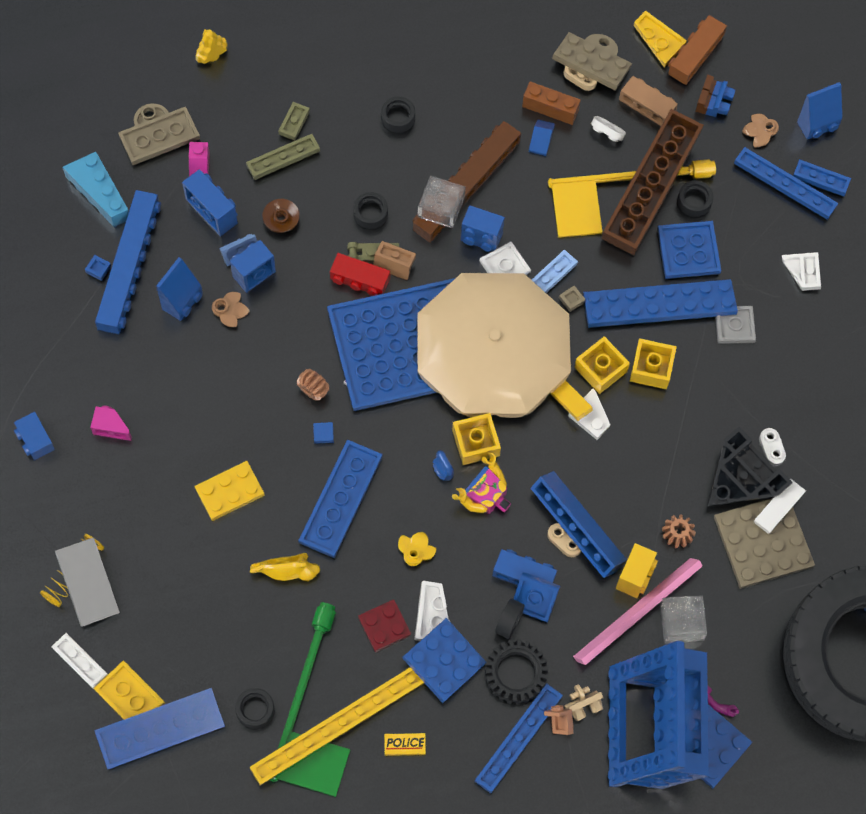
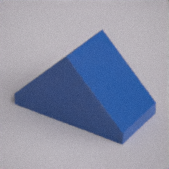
[529,120,555,156]

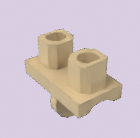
[564,684,603,721]

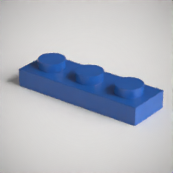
[793,159,851,196]

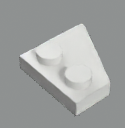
[782,252,821,291]
[568,389,610,440]

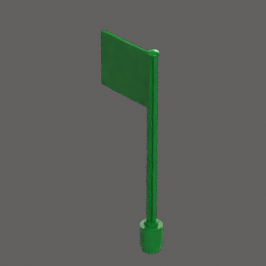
[269,602,350,797]

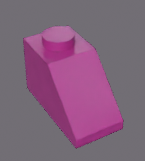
[189,142,210,176]
[90,406,132,441]

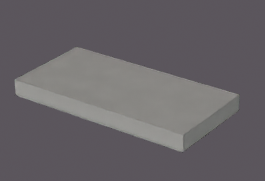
[55,538,120,627]

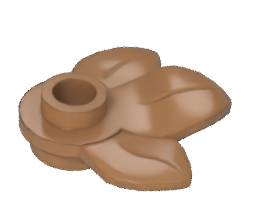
[742,114,779,148]
[212,292,249,327]

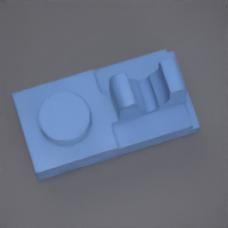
[220,234,257,266]

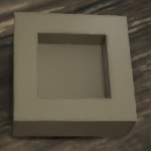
[559,286,585,312]

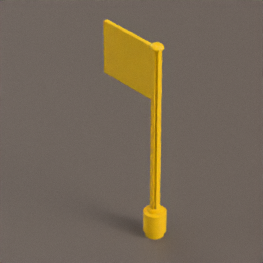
[548,159,716,238]

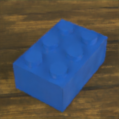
[182,169,238,237]

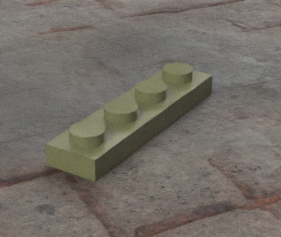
[246,134,320,180]

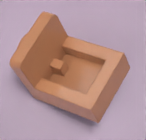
[544,705,574,735]

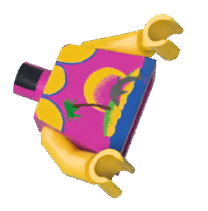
[452,452,511,514]

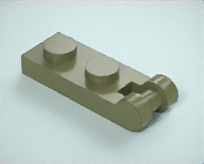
[347,242,399,263]

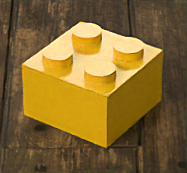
[574,336,630,394]
[630,338,677,389]
[452,413,501,465]
[616,543,658,598]

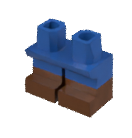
[695,74,736,117]

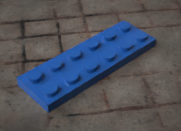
[298,440,383,558]
[94,688,225,769]

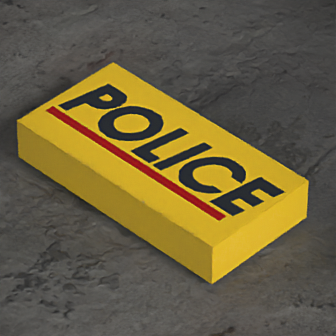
[384,733,426,756]

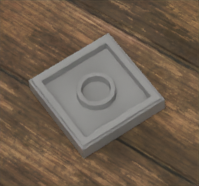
[715,306,756,344]

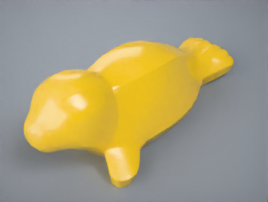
[250,553,320,581]

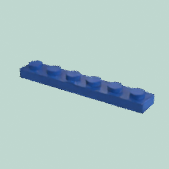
[734,147,838,220]
[475,683,563,794]

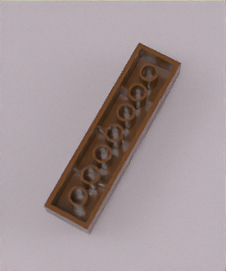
[601,109,704,255]

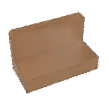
[374,241,416,280]

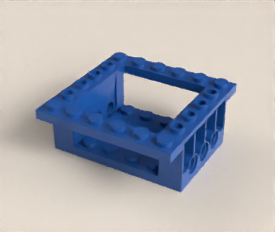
[608,641,709,789]

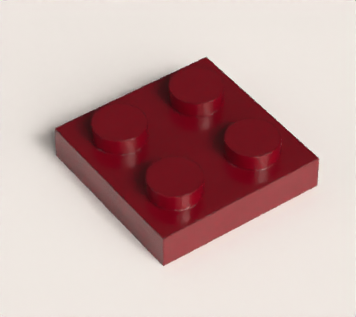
[358,599,411,653]

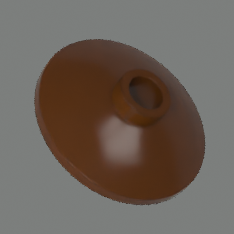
[262,199,300,233]

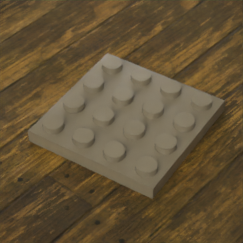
[714,498,815,589]

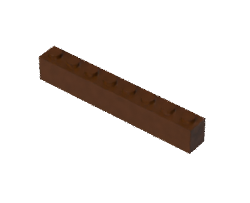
[413,121,521,243]

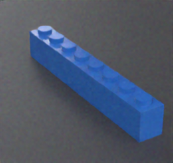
[95,190,161,334]

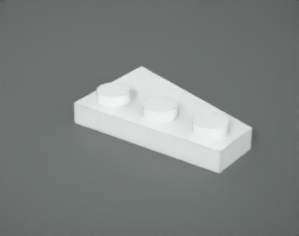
[414,581,450,641]

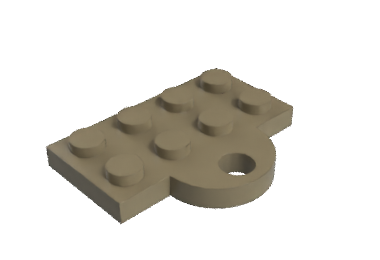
[552,32,632,91]
[118,103,200,165]

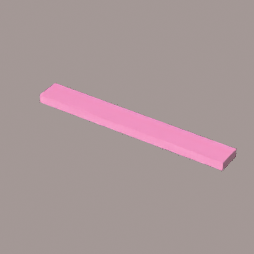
[573,558,703,665]

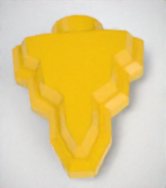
[196,29,228,64]

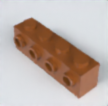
[668,15,727,85]

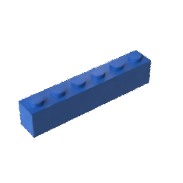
[530,471,627,578]

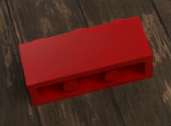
[330,253,390,296]

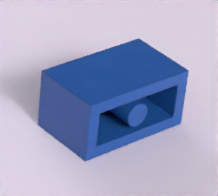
[14,412,55,460]

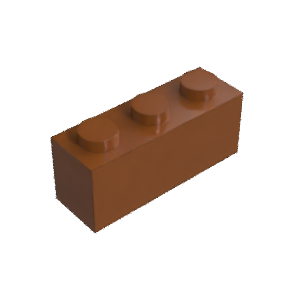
[522,82,581,125]

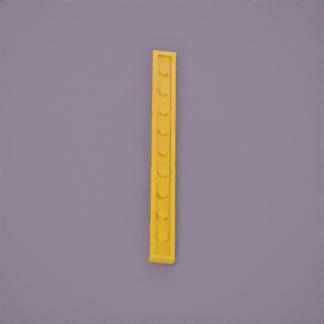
[250,667,424,785]

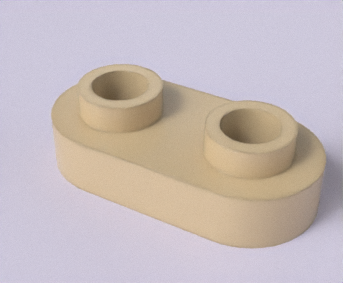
[564,66,597,91]
[548,523,581,557]

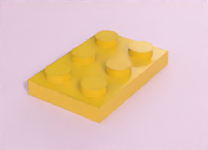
[195,461,265,521]

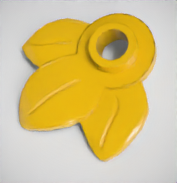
[398,532,436,566]

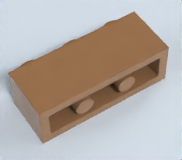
[619,76,678,126]

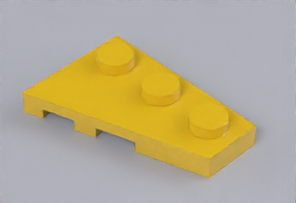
[634,11,687,68]

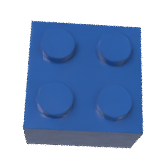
[461,205,505,252]
[230,240,276,293]

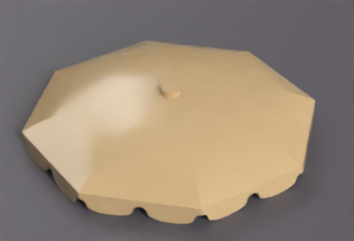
[417,273,571,418]

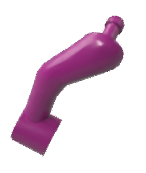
[708,686,739,717]

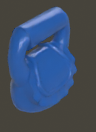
[433,450,454,481]

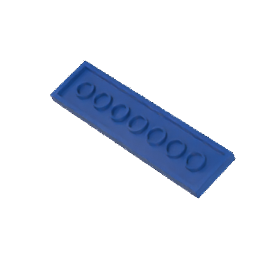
[583,279,738,328]

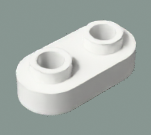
[591,116,626,142]
[759,428,786,466]

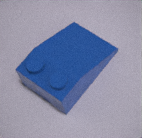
[797,82,842,140]
[156,257,203,321]

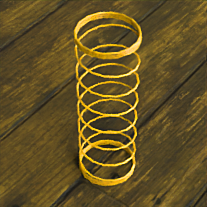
[40,534,105,607]

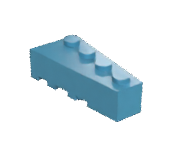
[62,152,129,227]

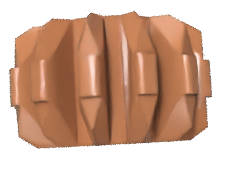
[297,369,329,401]
[662,514,696,548]

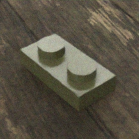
[278,102,310,140]

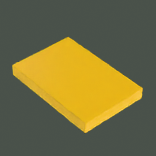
[94,660,165,720]

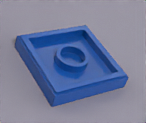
[514,572,560,622]

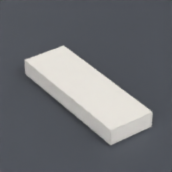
[754,479,806,534]
[52,633,108,689]

